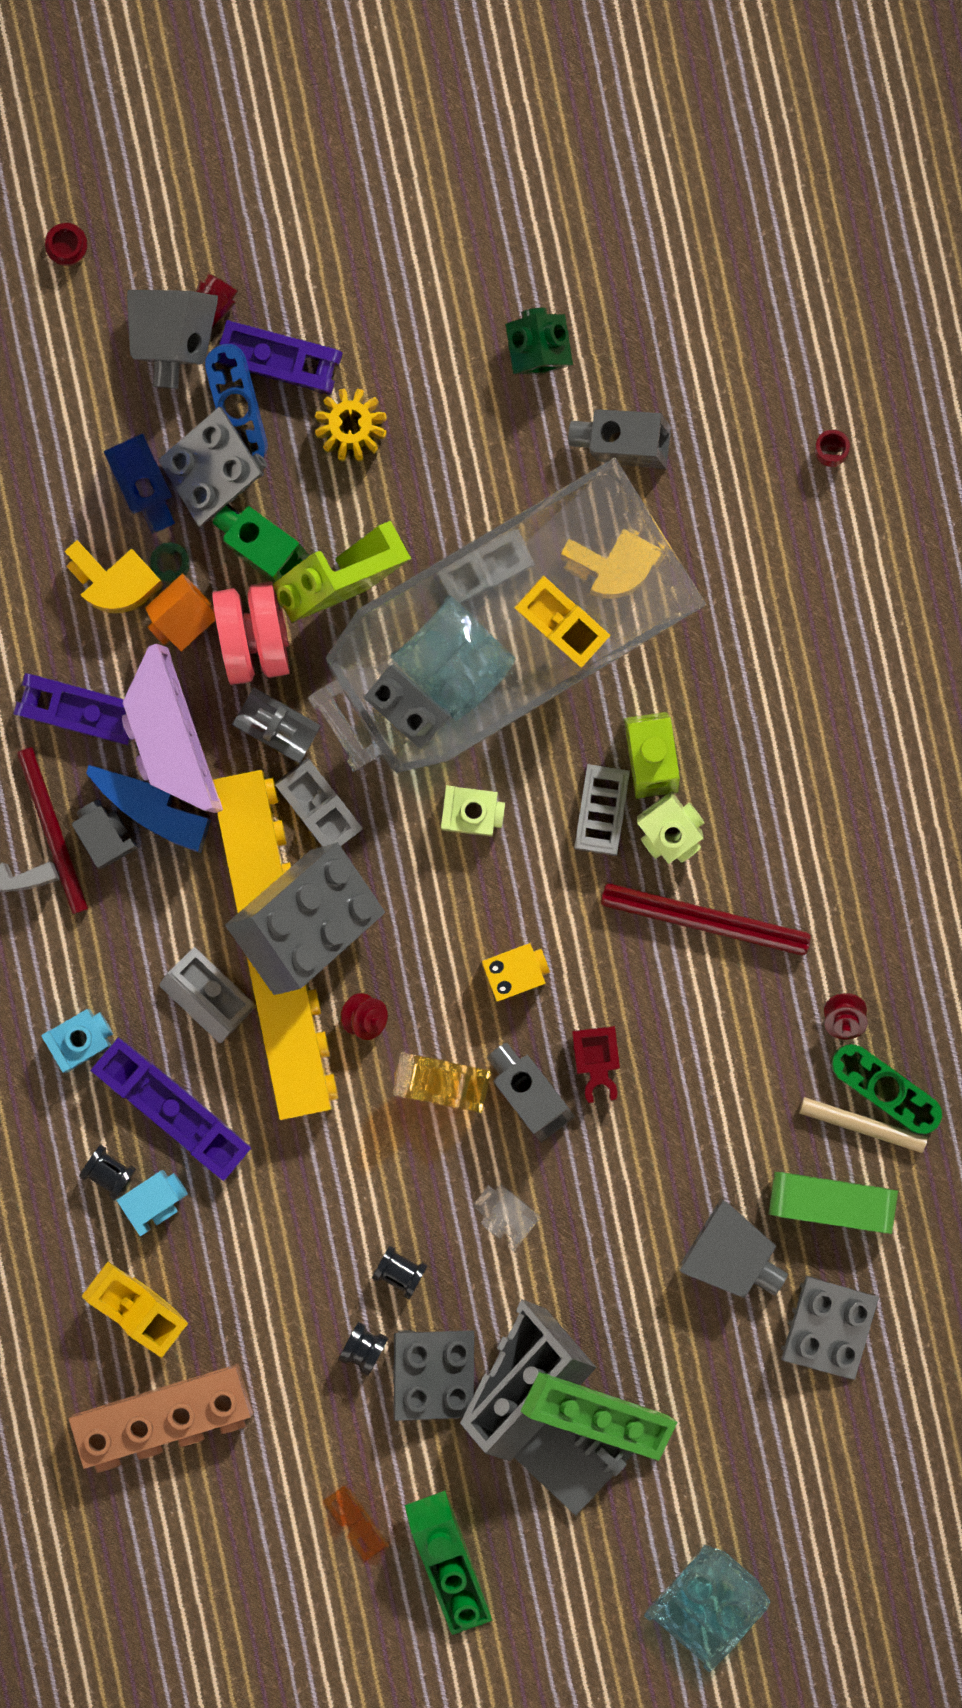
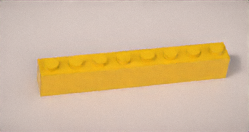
[213,770,339,1120]

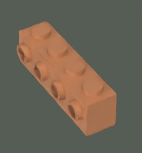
[69,1364,253,1473]

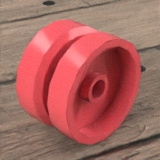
[212,581,290,685]

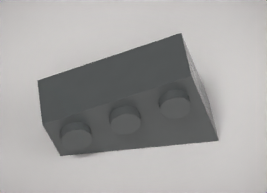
[460,1299,597,1461]

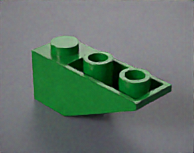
[404,1491,493,1635]

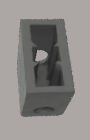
[127,290,218,389]
[568,409,671,470]
[487,1043,575,1143]
[678,1198,788,1298]

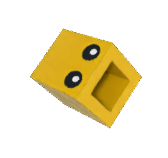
[482,943,550,1002]

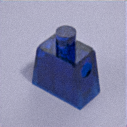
[103,433,175,534]

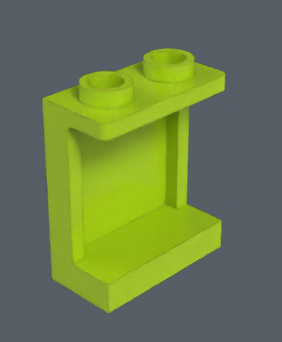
[273,521,411,623]

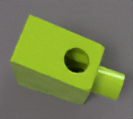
[624,712,680,799]

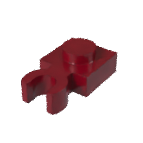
[572,1026,620,1103]

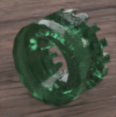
[150,542,190,583]

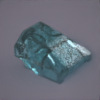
[389,594,516,721]
[644,1545,770,1673]

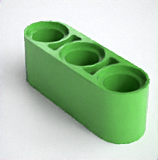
[768,1171,899,1234]

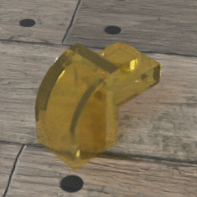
[392,1052,491,1113]

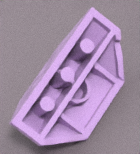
[122,643,223,813]

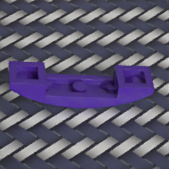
[90,1037,251,1181]

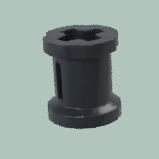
[79,1145,136,1201]
[372,1246,428,1300]

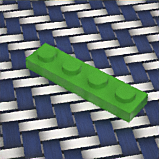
[521,1372,678,1461]

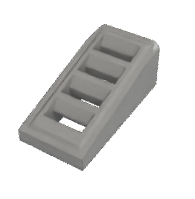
[574,764,630,856]

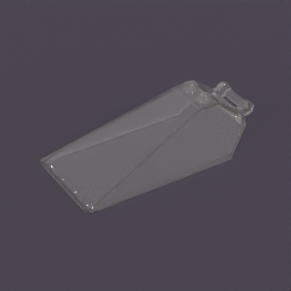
[308,457,707,773]

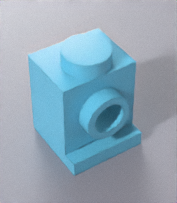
[41,1009,113,1073]
[116,1170,188,1236]

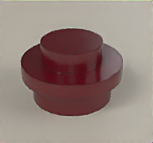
[45,223,88,266]

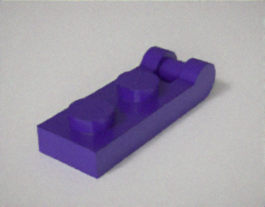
[216,320,343,395]
[13,673,131,746]

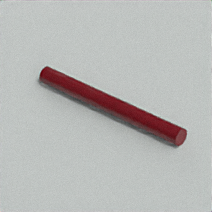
[16,747,88,915]

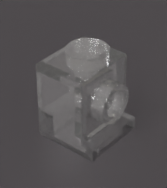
[472,1183,541,1251]

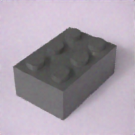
[225,842,385,995]

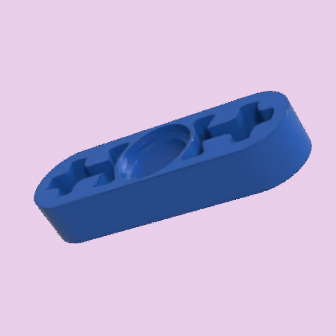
[205,343,268,458]

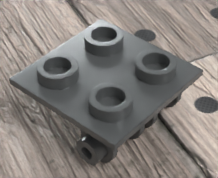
[158,406,267,527]
[781,1275,879,1380]
[393,1330,474,1421]
[514,1424,634,1516]

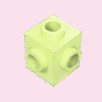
[637,791,704,864]

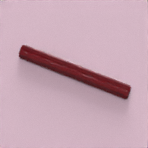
[601,884,811,956]

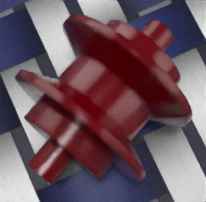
[340,993,388,1040]
[824,993,868,1040]

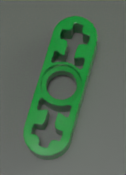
[831,1044,942,1134]

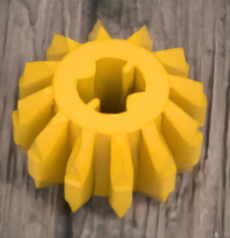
[315,389,387,462]

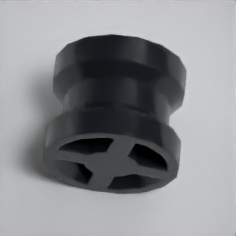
[338,1321,388,1376]

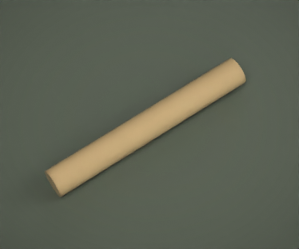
[799,1097,928,1153]

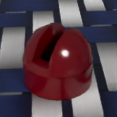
[815,430,850,468]

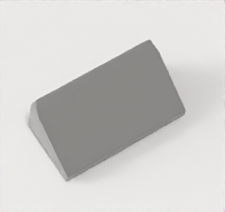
[160,947,256,1043]

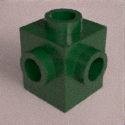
[505,307,573,375]

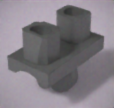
[363,665,451,749]
[232,687,321,764]

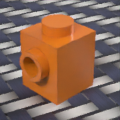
[145,573,216,652]

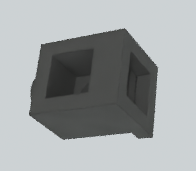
[71,800,138,870]

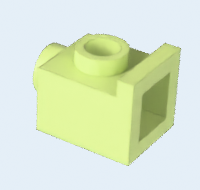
[441,785,505,837]

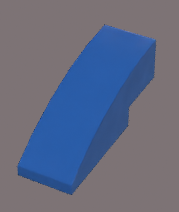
[86,765,211,853]

